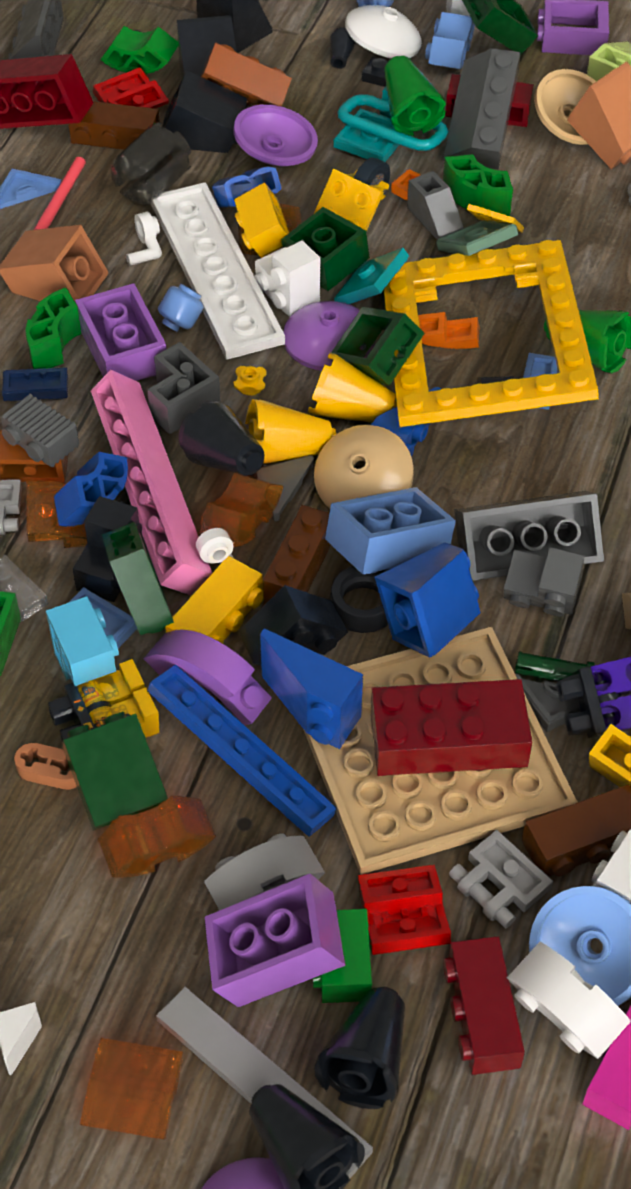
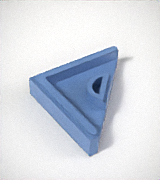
[0,169,61,209]

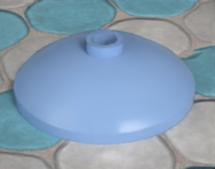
[529,886,631,1006]

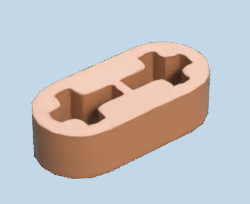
[14,743,77,790]

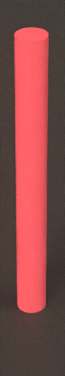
[34,157,86,230]

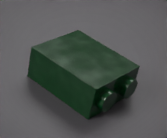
[62,712,168,831]

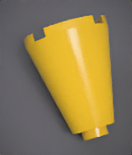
[307,352,397,423]
[245,399,336,464]

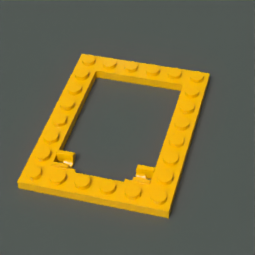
[384,240,599,427]

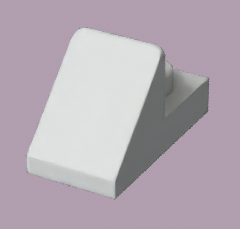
[0,1002,42,1075]

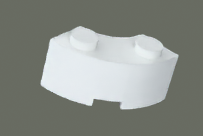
[507,942,631,1059]

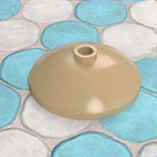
[534,69,597,145]
[314,425,414,510]

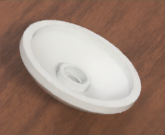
[345,5,422,58]

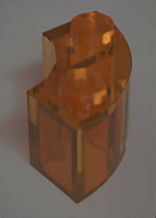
[199,473,284,547]
[98,796,216,878]

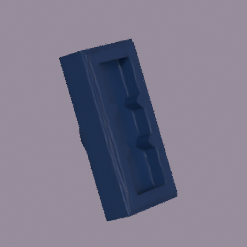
[2,367,68,401]

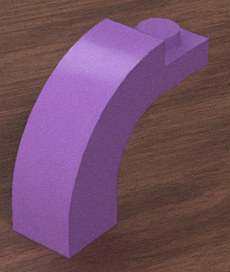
[143,630,272,726]

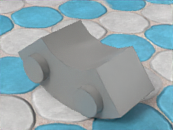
[204,833,325,911]

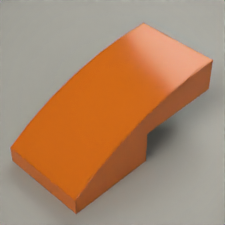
[418,312,480,349]

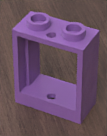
[537,0,609,55]

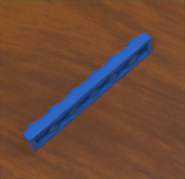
[147,664,337,837]

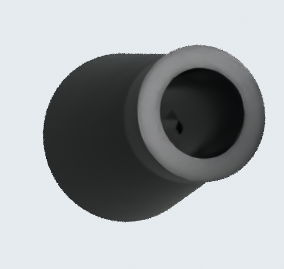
[330,27,356,69]

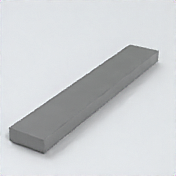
[156,987,373,1178]

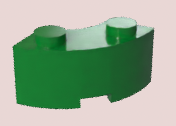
[100,26,178,74]
[443,155,513,216]
[26,287,81,369]

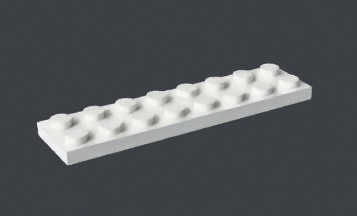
[150,182,285,360]

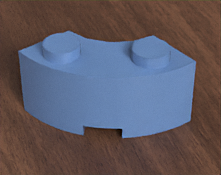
[425,12,475,69]

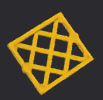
[467,204,524,233]

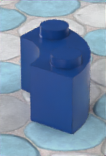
[54,452,128,526]

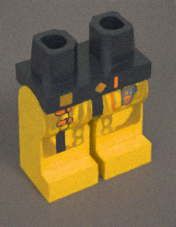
[48,659,160,742]

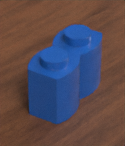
[212,167,282,208]

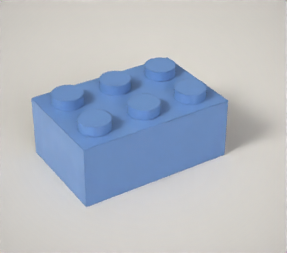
[325,487,456,574]

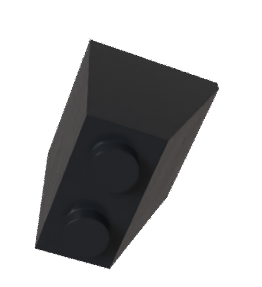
[196,0,272,53]
[177,15,236,77]
[156,70,247,153]

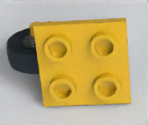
[314,158,391,232]

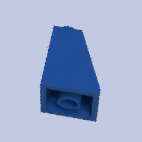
[375,542,481,658]

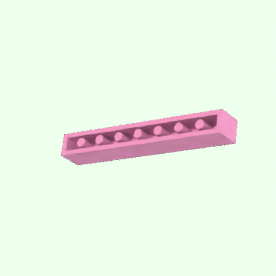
[91,370,212,596]

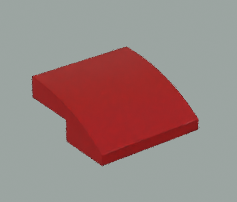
[93,67,169,109]
[358,865,451,955]

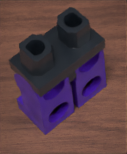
[556,657,631,738]

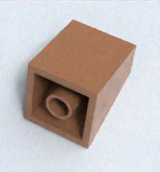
[567,61,631,169]
[0,225,109,301]

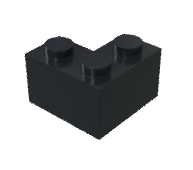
[73,496,142,602]
[238,585,348,666]

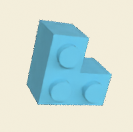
[46,596,119,686]

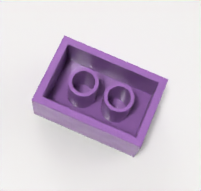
[75,283,167,381]
[205,873,345,1007]

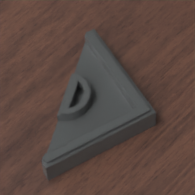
[255,455,314,522]
[515,674,581,732]

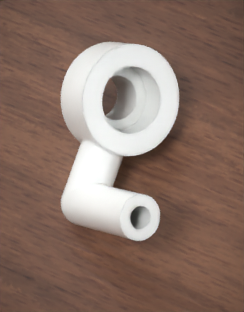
[126,212,162,266]
[196,528,233,564]

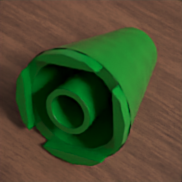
[384,56,446,136]
[544,310,631,374]

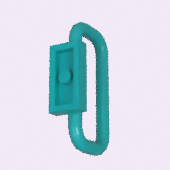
[337,87,448,151]

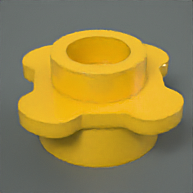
[234,366,267,396]

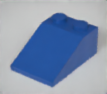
[260,629,363,749]

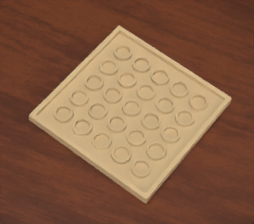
[303,627,578,875]

